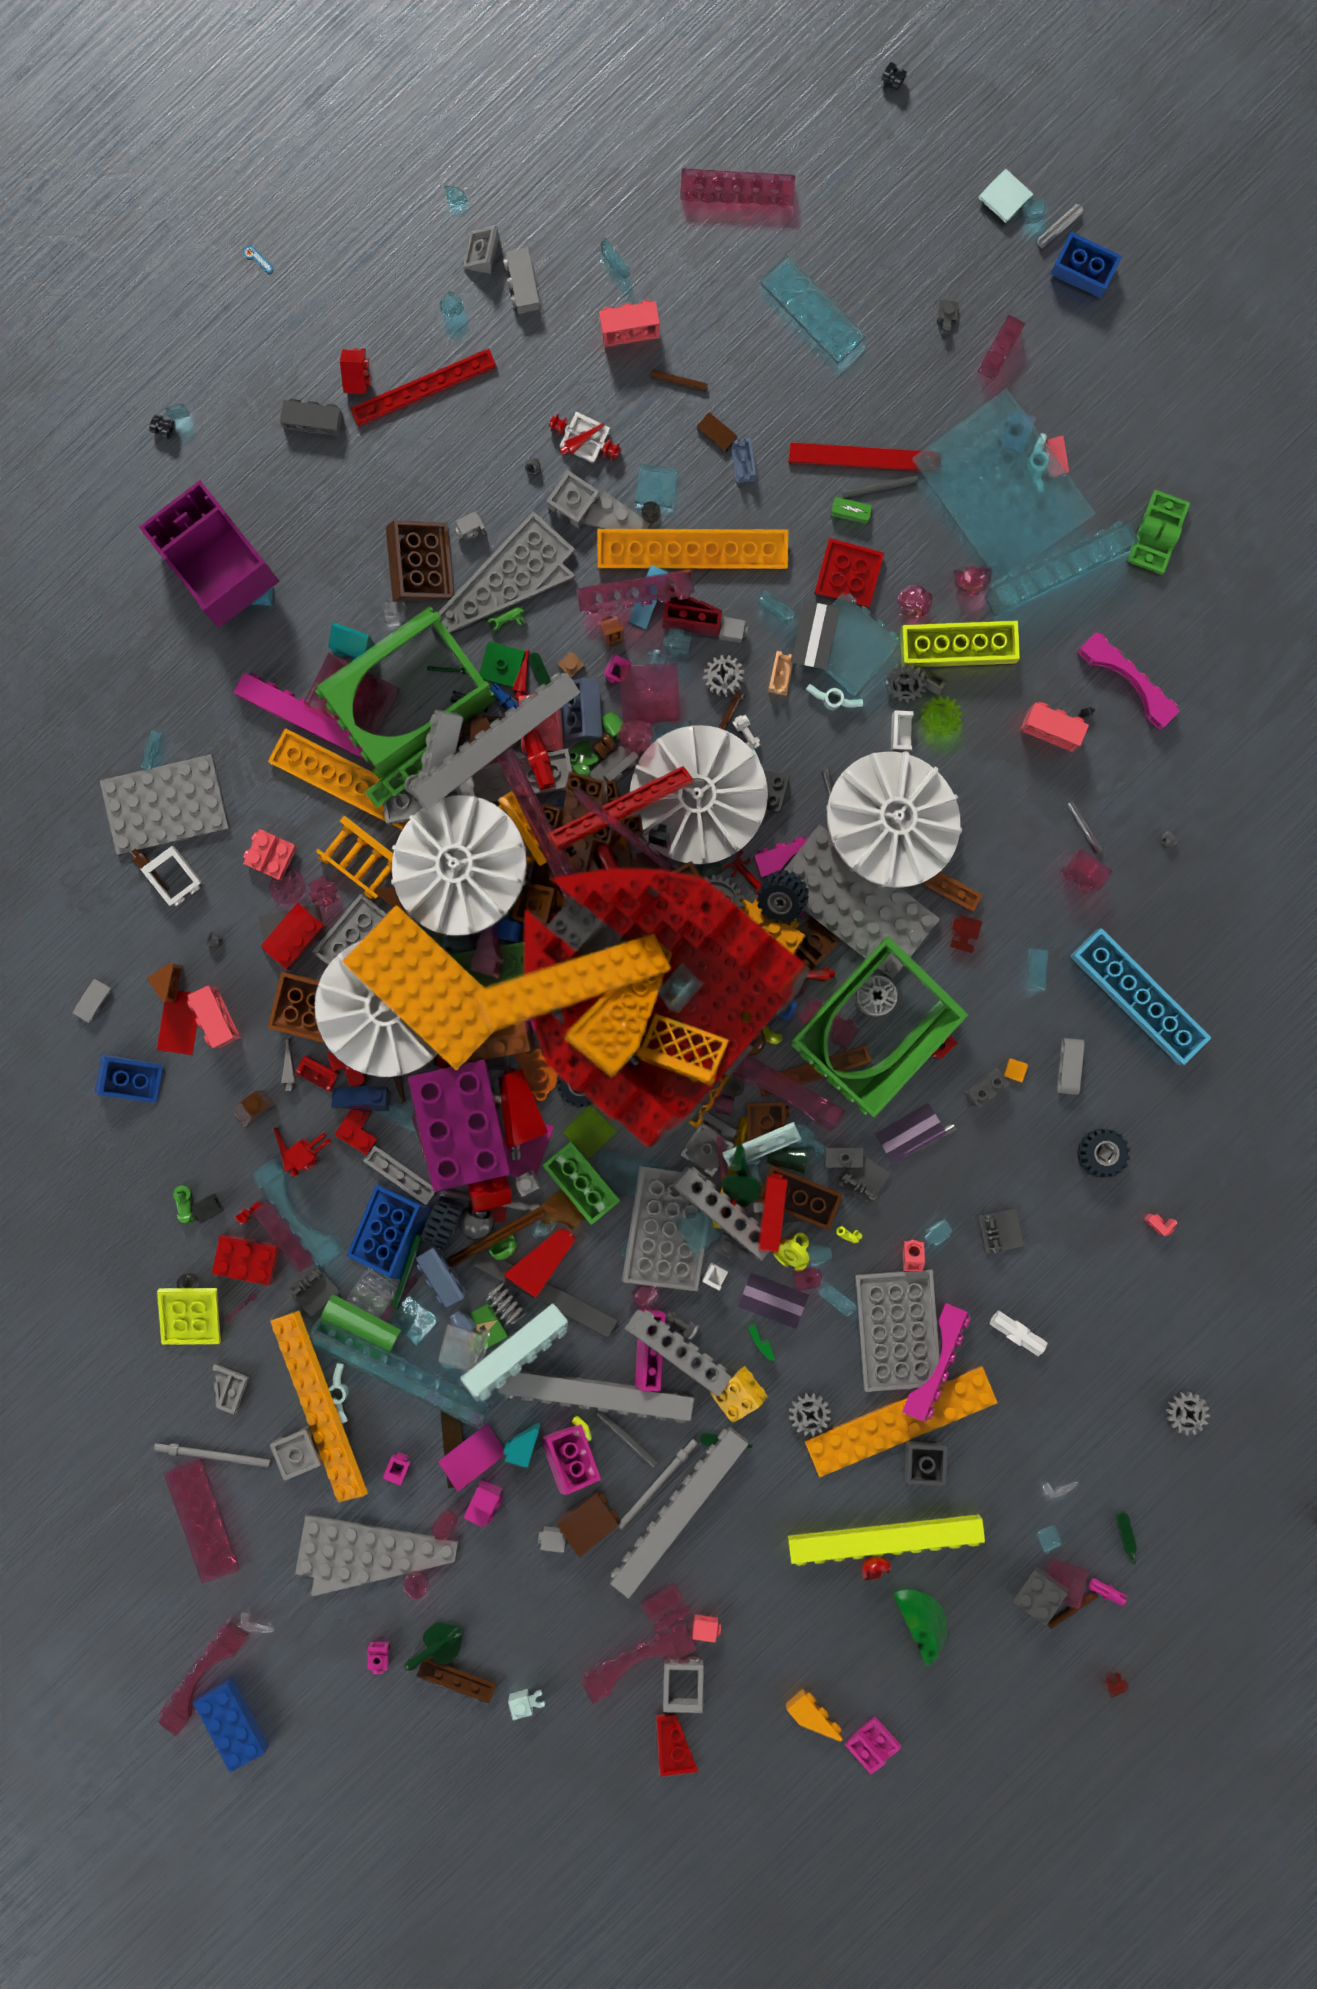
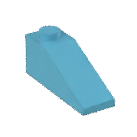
[628,565,669,630]

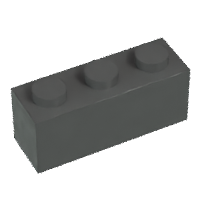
[280,398,343,436]

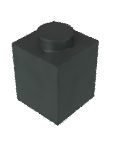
[191,1194,224,1223]

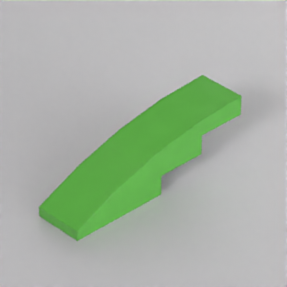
[364,746,427,808]

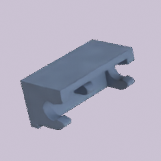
[731,437,756,484]

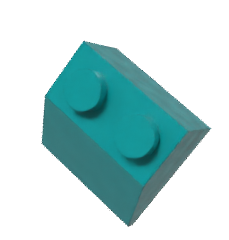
[328,622,375,662]
[503,1422,541,1468]

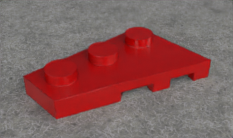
[656,1713,699,1777]

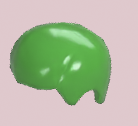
[489,1234,518,1260]

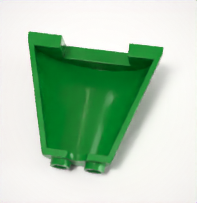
[893,1589,948,1666]

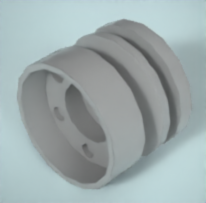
[854,975,898,1017]

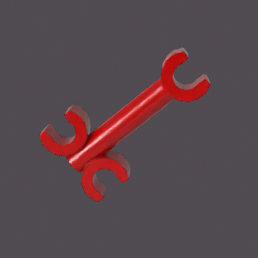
[723,850,762,895]
[234,1201,264,1225]

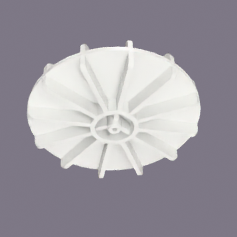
[630,725,768,864]
[826,751,962,887]
[391,795,527,935]
[315,941,438,1077]

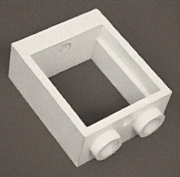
[140,845,202,906]

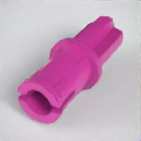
[1089,1579,1127,1606]

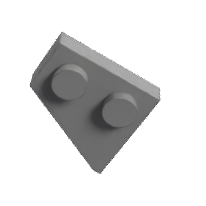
[213,1364,249,1415]

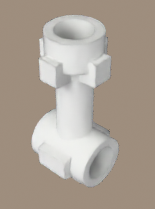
[732,715,760,750]

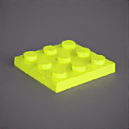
[157,1288,221,1345]

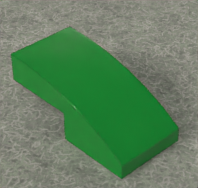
[748,1323,775,1361]

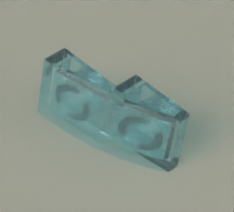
[651,721,692,742]

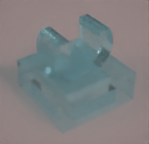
[643,649,669,675]

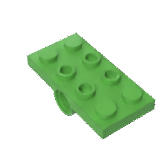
[1127,490,1190,575]

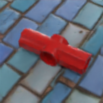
[523,730,556,790]

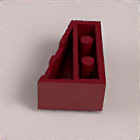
[662,584,722,637]

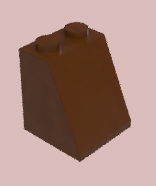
[557,1490,620,1557]

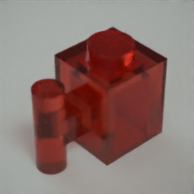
[950,915,983,953]

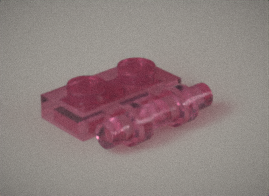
[640,1583,690,1632]

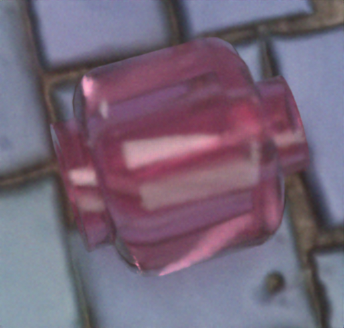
[631,1284,659,1310]
[403,1571,429,1599]

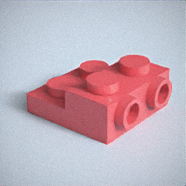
[243,829,298,881]

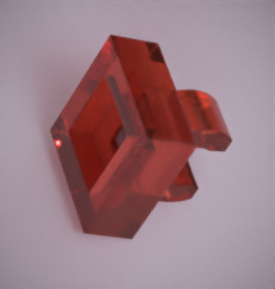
[1106,1673,1129,1698]

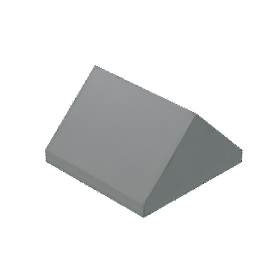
[463,225,500,275]

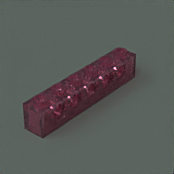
[680,168,795,207]
[576,569,695,614]

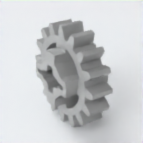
[703,655,745,697]
[1166,1392,1210,1435]
[789,1393,831,1436]

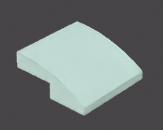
[978,169,1033,223]

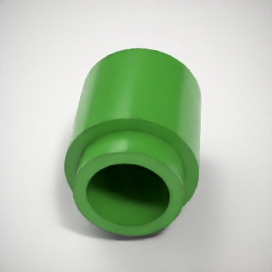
[601,712,627,741]

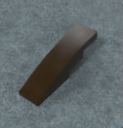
[440,1404,468,1489]

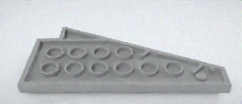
[438,511,575,633]
[295,1515,458,1596]

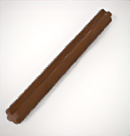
[447,1206,547,1267]

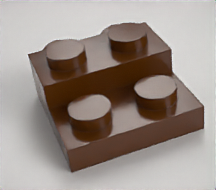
[512,883,558,924]
[794,917,840,971]
[746,1102,789,1141]

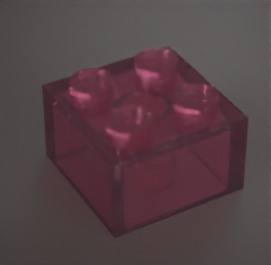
[1060,848,1113,893]

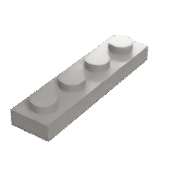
[364,1145,436,1205]

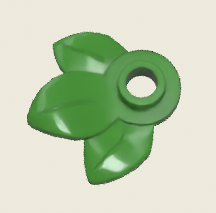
[569,741,601,776]

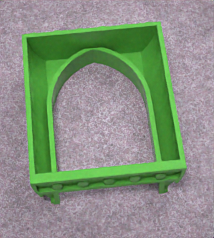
[315,606,496,779]
[790,936,968,1117]

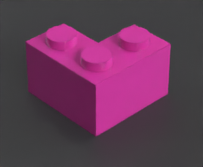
[463,1479,503,1528]

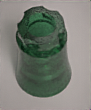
[767,1146,809,1174]

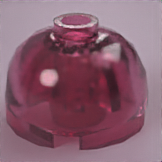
[953,566,992,596]

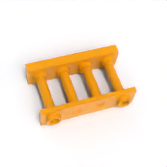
[497,791,552,866]
[316,816,393,900]

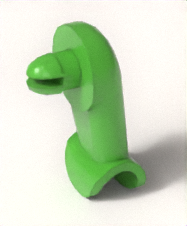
[488,607,525,632]
[173,1185,195,1224]

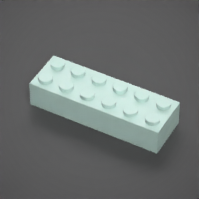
[460,1304,568,1402]

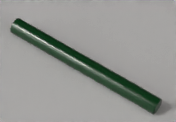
[391,1234,422,1309]

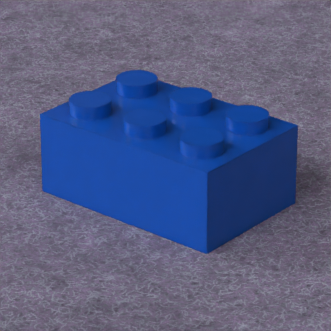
[1050,232,1122,298]

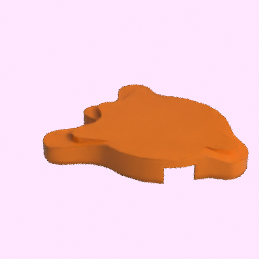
[514,1048,558,1101]

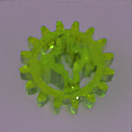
[921,695,963,737]

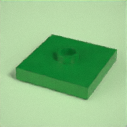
[479,641,525,688]

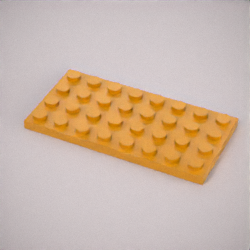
[342,905,495,1070]

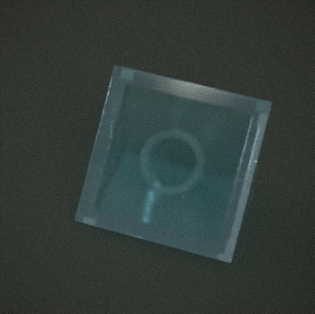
[657,963,705,1013]

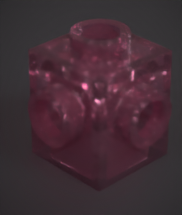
[307,875,338,907]

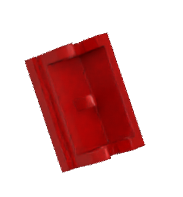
[295,1056,340,1093]

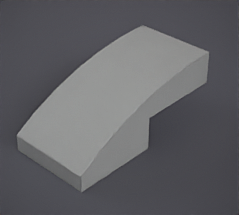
[73,979,111,1024]

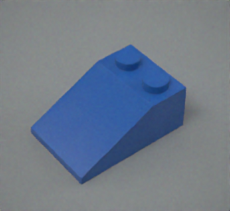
[94,1054,163,1103]

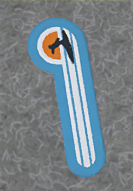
[243,245,273,273]

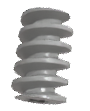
[486,1283,526,1326]

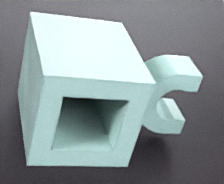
[508,1689,545,1720]

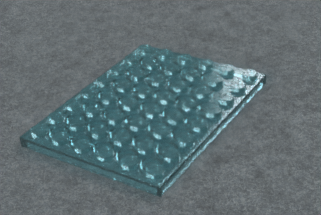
[912,388,1096,583]

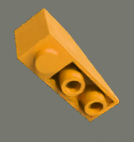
[786,1689,843,1742]

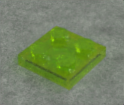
[563,1105,617,1159]

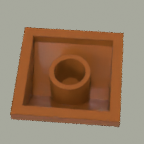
[147,963,182,1003]

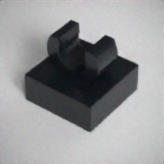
[648,823,669,848]

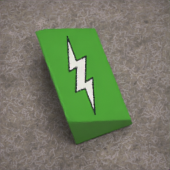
[831,497,872,524]

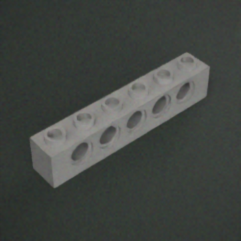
[671,1167,770,1260]
[625,1310,732,1397]

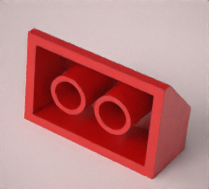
[261,902,327,970]

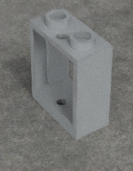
[663,1656,703,1713]

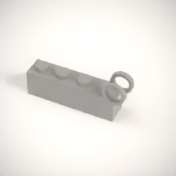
[404,709,463,797]

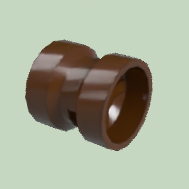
[592,734,618,760]

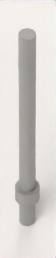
[439,1189,555,1215]
[618,1438,699,1531]
[154,1443,271,1468]

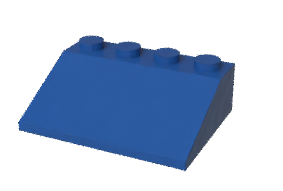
[347,1185,432,1280]

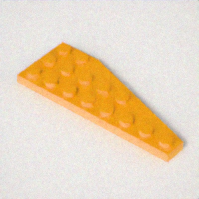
[565,942,672,1076]

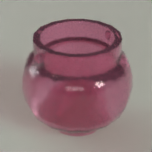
[897,585,932,617]
[618,720,653,753]

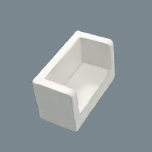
[891,711,914,753]

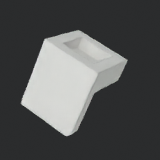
[702,1263,728,1291]

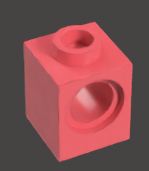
[902,1240,925,1272]
[692,1614,721,1642]

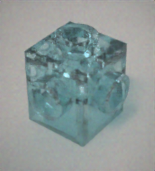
[662,628,692,659]

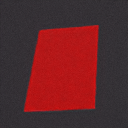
[156,990,198,1055]

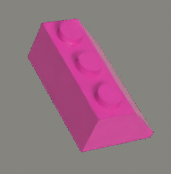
[540,1424,601,1495]

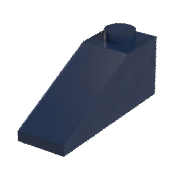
[331,1086,391,1112]

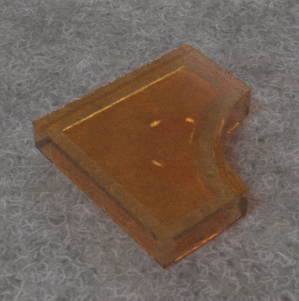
[538,1189,585,1229]

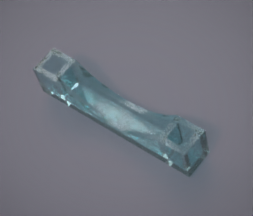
[253,1159,343,1267]

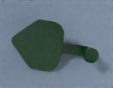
[722,1144,761,1207]
[404,1622,464,1671]

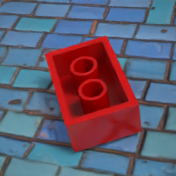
[211,1234,281,1286]

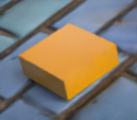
[1004,1058,1028,1082]

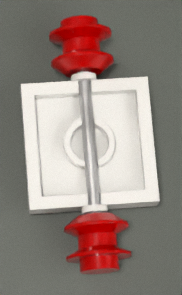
[548,412,622,464]

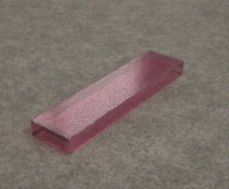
[252,1200,315,1272]

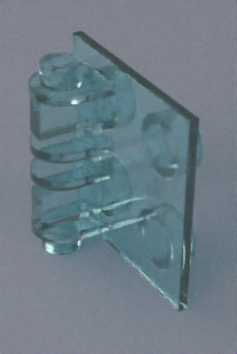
[388,1295,438,1345]

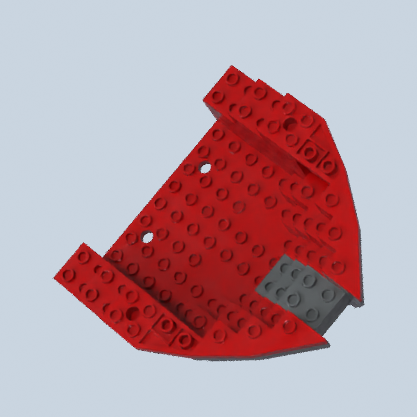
[524,869,809,1147]

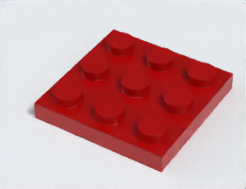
[814,538,884,609]

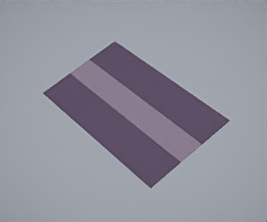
[875,1103,947,1165]
[738,1273,809,1329]

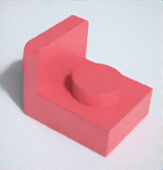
[1143,1214,1178,1236]

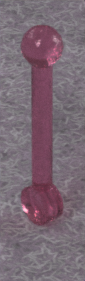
[224,1293,257,1323]

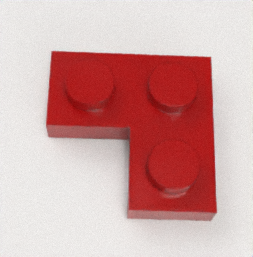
[334,1109,378,1155]

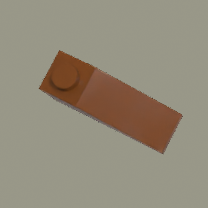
[599,616,625,648]

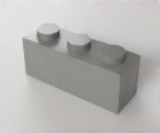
[504,247,540,314]

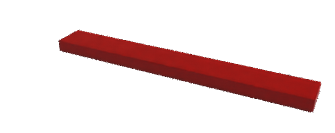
[350,348,497,427]
[789,442,941,473]
[548,766,694,851]

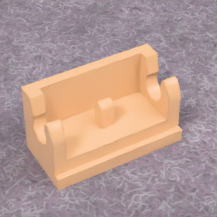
[768,651,793,696]

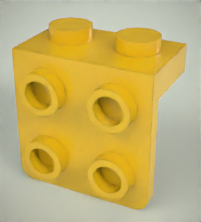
[710,1366,768,1423]

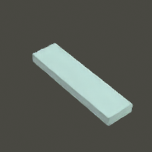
[723,1122,802,1170]

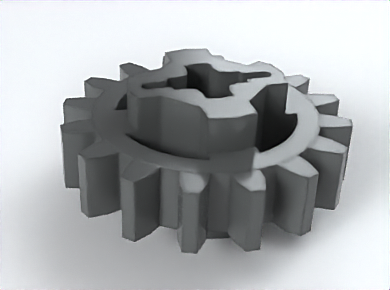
[885,662,928,703]

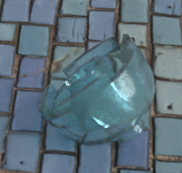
[439,934,478,955]

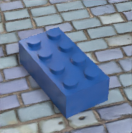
[193,1677,269,1772]

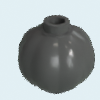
[458,1206,495,1240]

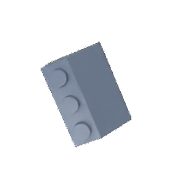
[562,678,602,742]
[415,1246,468,1308]

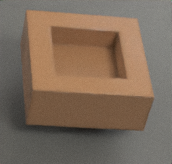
[558,651,585,679]

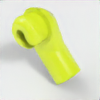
[763,1024,783,1044]
[836,1226,863,1244]
[571,1415,592,1441]

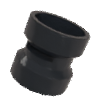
[881,62,907,90]
[149,414,176,439]

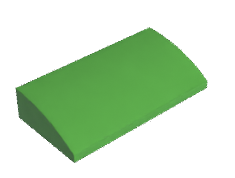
[542,1141,621,1225]
[317,1294,401,1362]

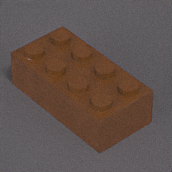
[756,1164,843,1230]

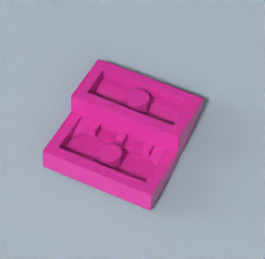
[845,1716,901,1774]

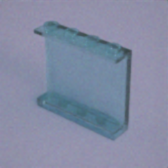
[823,593,901,697]

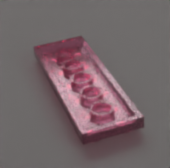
[163,1459,240,1584]

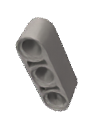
[1057,1038,1084,1095]

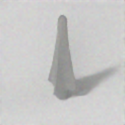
[281,1039,297,1092]

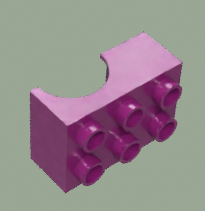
[139,480,280,628]
[408,1059,513,1192]

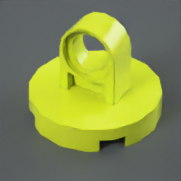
[773,1232,810,1271]

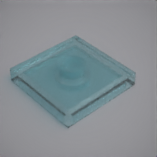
[635,464,678,508]

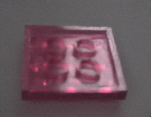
[620,663,680,724]

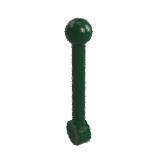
[427,666,466,674]

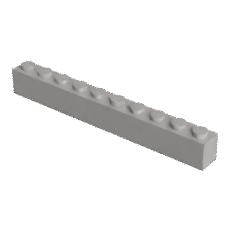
[410,672,580,810]
[498,1370,694,1423]
[610,1426,748,1599]

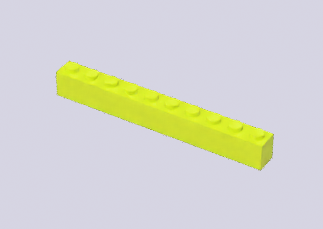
[788,1515,985,1566]

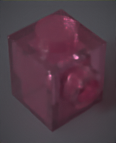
[792,1266,823,1292]

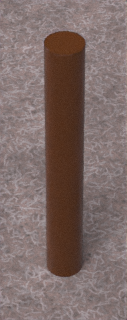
[651,369,707,391]
[1048,1591,1099,1630]

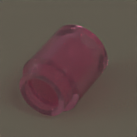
[431,1509,459,1540]

